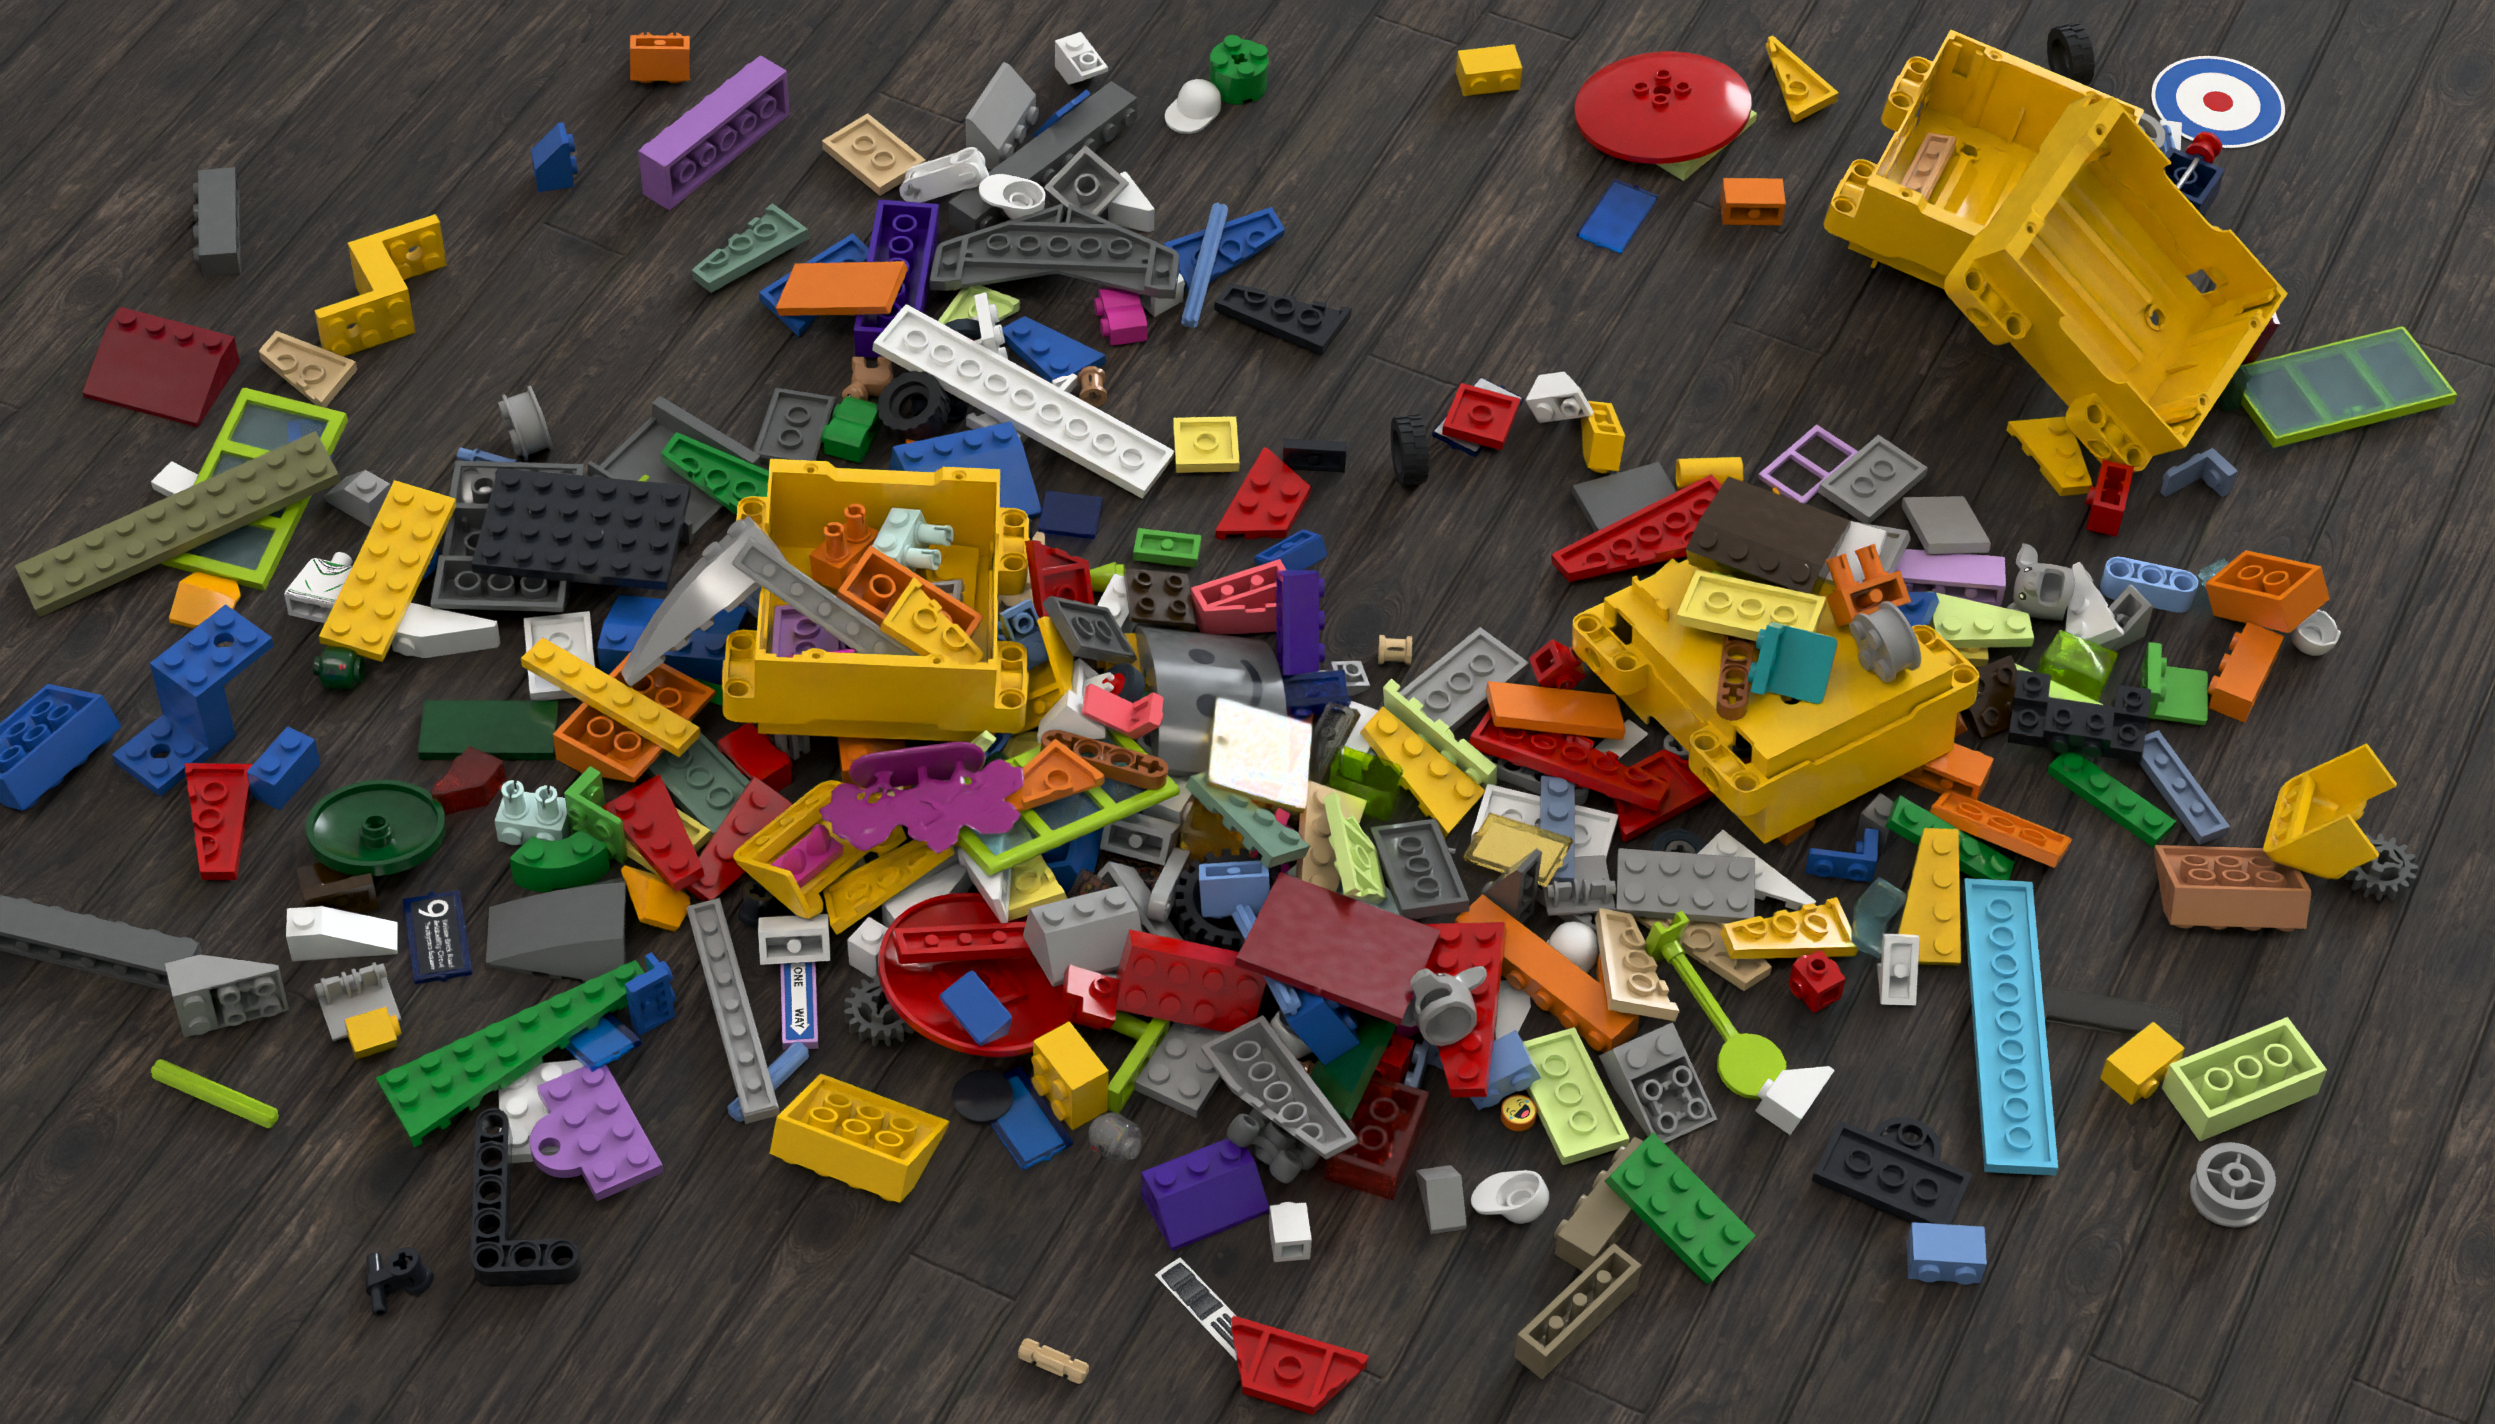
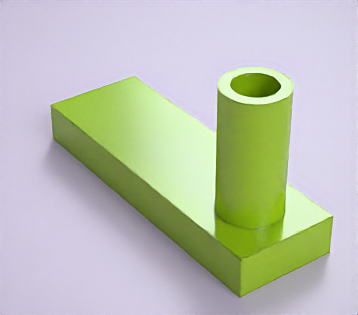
[1108,1010,1170,1114]

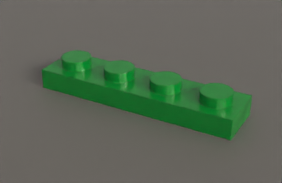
[2047,751,2176,848]
[1885,795,2015,881]

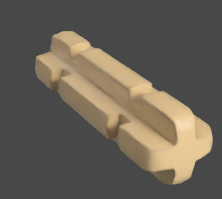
[1018,1338,1089,1384]

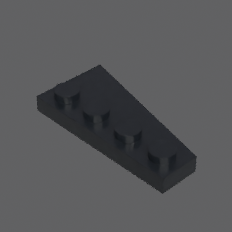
[1214,283,1352,355]

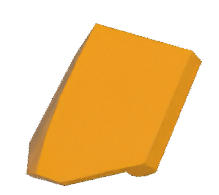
[169,571,241,629]
[621,865,690,932]

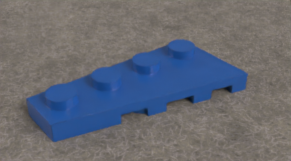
[1164,207,1285,293]
[759,233,869,337]

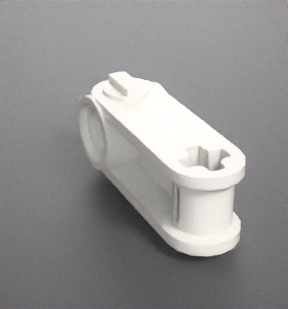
[900,147,989,203]

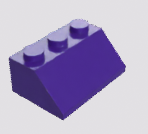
[1276,570,1325,675]
[1141,1138,1270,1251]

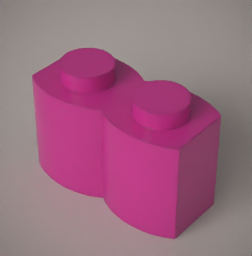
[1094,287,1147,346]

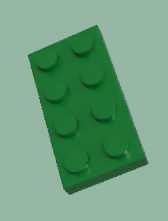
[1604,1133,1756,1285]

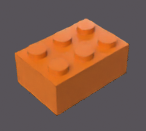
[2205,550,2330,633]

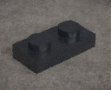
[1282,438,1347,473]

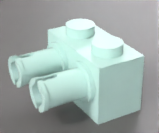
[872,507,954,572]
[495,780,570,845]

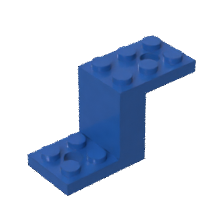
[112,604,274,797]

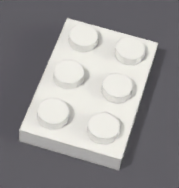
[524,611,595,701]

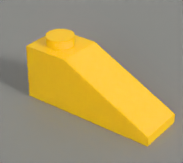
[1581,401,1625,473]

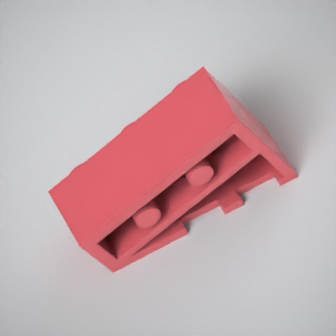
[1191,559,1286,635]

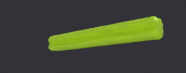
[151,1059,279,1128]

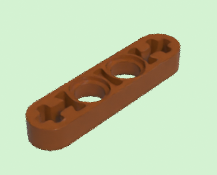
[1716,634,1755,721]
[1040,729,1169,790]

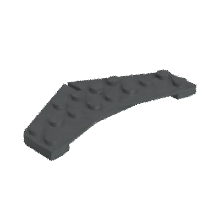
[930,204,1180,299]

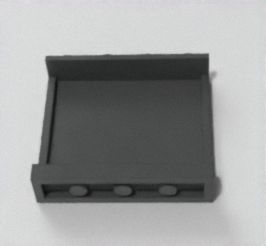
[587,396,761,546]

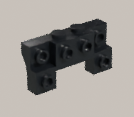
[2007,670,2151,763]

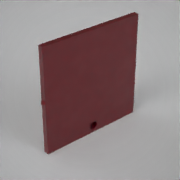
[1234,872,1440,1026]

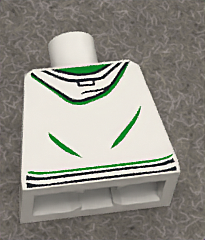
[284,552,353,623]

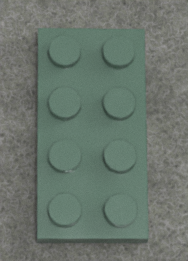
[645,732,749,837]

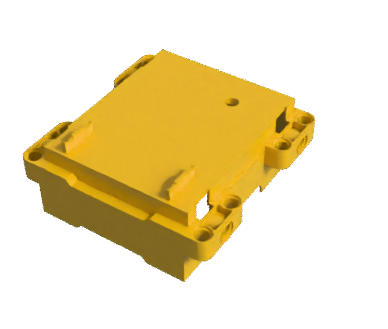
[1823,30,2144,289]
[1944,94,2288,473]
[722,459,1030,742]
[1572,559,1979,844]

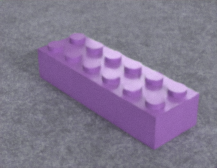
[638,55,790,210]

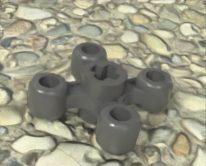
[1226,1108,1321,1183]

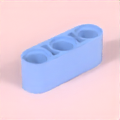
[2100,557,2198,613]

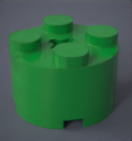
[1209,35,1268,105]

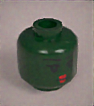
[313,646,365,690]

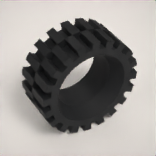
[1174,848,1289,952]

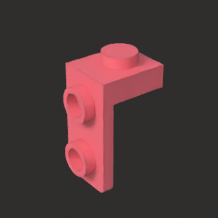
[1082,684,1164,740]

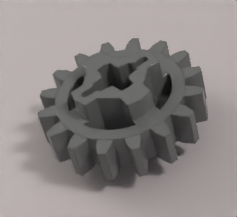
[2343,834,2418,901]
[844,975,915,1046]

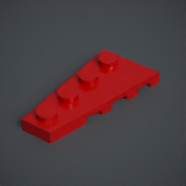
[184,763,252,880]
[602,774,705,893]
[685,776,793,902]

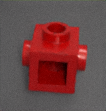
[1528,639,1586,690]
[1789,950,1846,1013]
[1371,1032,1414,1088]

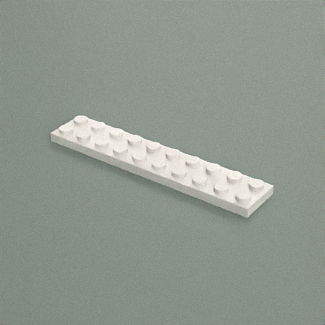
[872,304,1175,499]

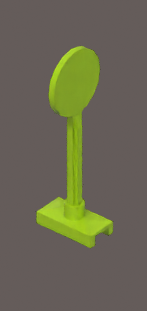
[1644,910,1786,1099]

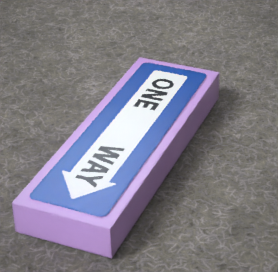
[780,962,819,1050]

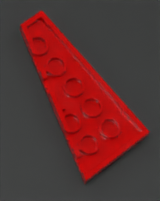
[1551,474,1722,582]
[1469,709,1670,812]
[1424,922,1506,1098]

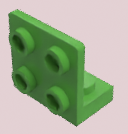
[2141,642,2208,725]
[564,766,628,864]

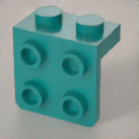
[1748,622,1838,704]

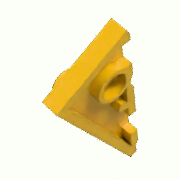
[1765,35,1839,123]

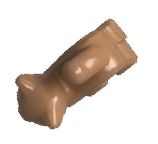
[842,357,894,401]

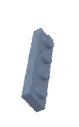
[2138,730,2230,845]
[1539,776,1575,886]

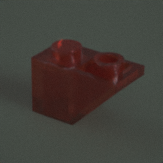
[431,746,507,815]

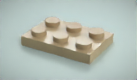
[822,113,926,196]

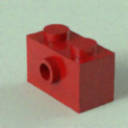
[2085,459,2134,537]

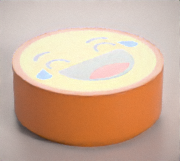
[1500,1095,1537,1131]

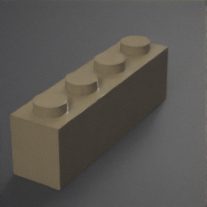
[1554,1137,1643,1272]
[1514,1243,1642,1379]

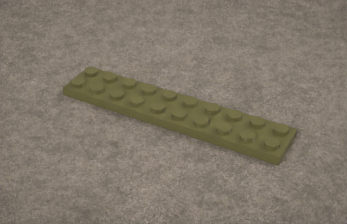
[15,431,342,618]

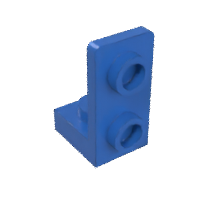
[1805,828,1879,882]

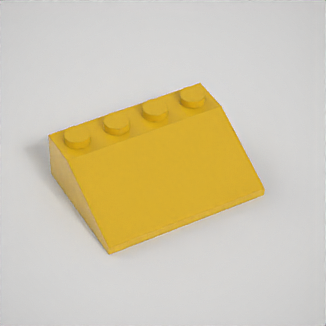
[769,1074,949,1203]

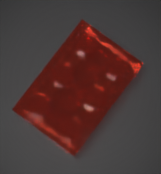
[1325,1075,1429,1200]

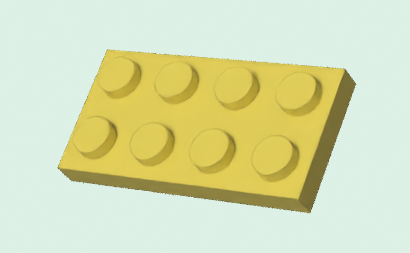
[1677,570,1826,641]

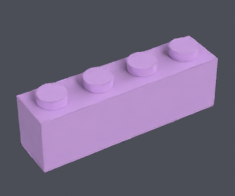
[1895,549,2006,607]

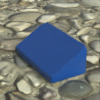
[1254,529,1327,570]
[939,971,1012,1046]

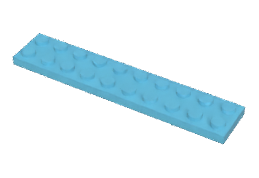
[1962,878,2058,1176]

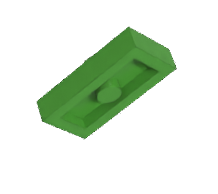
[1133,528,1201,568]

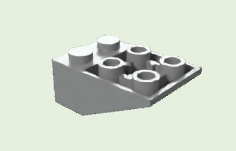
[165,955,289,1037]
[1599,1022,1717,1143]

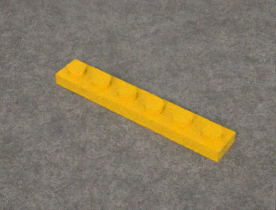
[521,637,700,757]

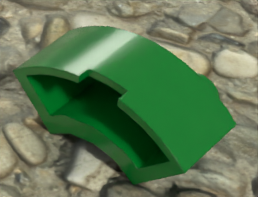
[509,830,611,893]

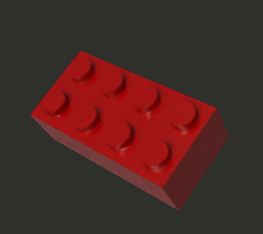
[1116,929,1266,1033]

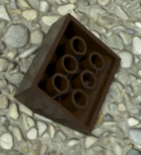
[1686,476,1851,595]

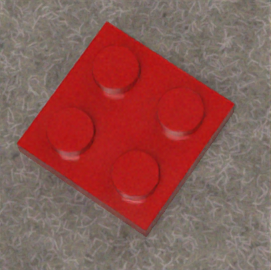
[1442,383,1520,450]

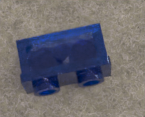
[1281,670,1351,720]

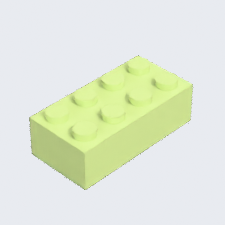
[2161,1017,2327,1141]

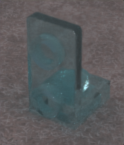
[1851,877,1907,958]

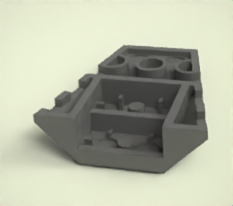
[486,877,629,983]

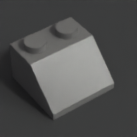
[1044,145,1129,216]

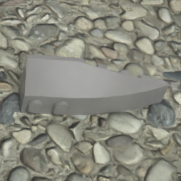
[621,516,787,687]
[1201,1015,1358,1159]

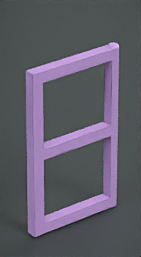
[1758,424,1858,504]

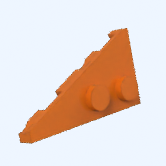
[1004,739,1105,812]

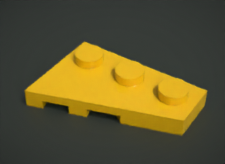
[2006,417,2093,496]
[879,577,984,666]

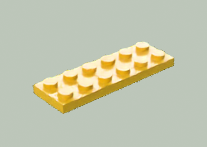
[319,480,456,662]

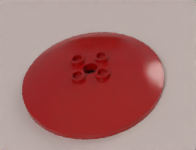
[1575,51,1751,164]
[877,893,1074,1057]

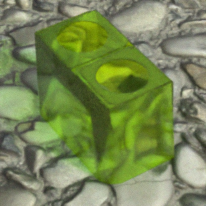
[2037,629,2118,702]
[1329,746,1403,822]

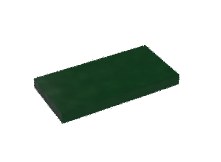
[418,700,559,760]
[1310,1007,1397,1121]

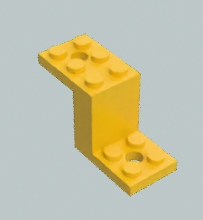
[315,214,447,357]

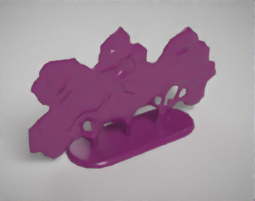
[819,742,1023,854]

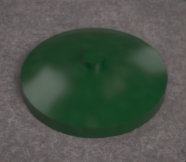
[306,780,446,876]

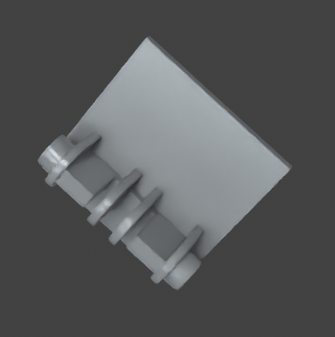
[1542,855,1616,916]
[314,962,402,1041]

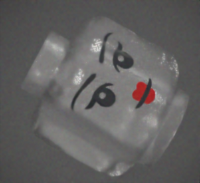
[1088,1112,1142,1165]

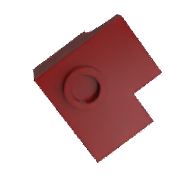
[1062,965,1118,1030]

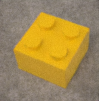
[1031,1022,1108,1130]

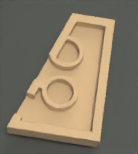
[259,331,357,408]

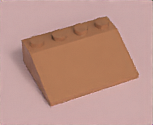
[2154,845,2312,932]

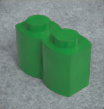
[821,396,882,463]

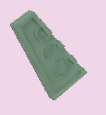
[691,203,809,293]
[1186,771,1310,869]

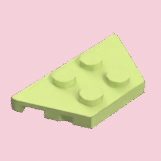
[1323,791,1388,905]

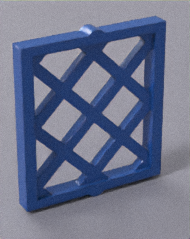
[1033,90,1090,137]

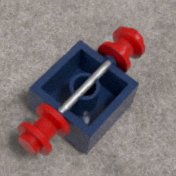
[2165,132,2225,216]

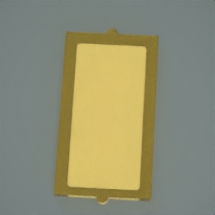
[1463,812,1574,887]

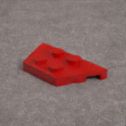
[1215,447,1311,540]
[1025,540,1094,618]
[1613,749,1715,843]
[1231,1315,1369,1415]

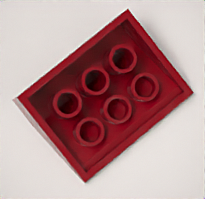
[83,307,240,427]

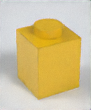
[345,1006,402,1060]

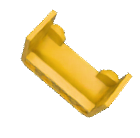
[2263,743,2397,879]

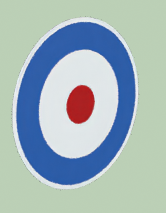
[2151,56,2285,148]

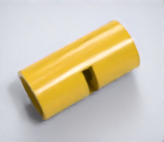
[1675,457,1743,490]

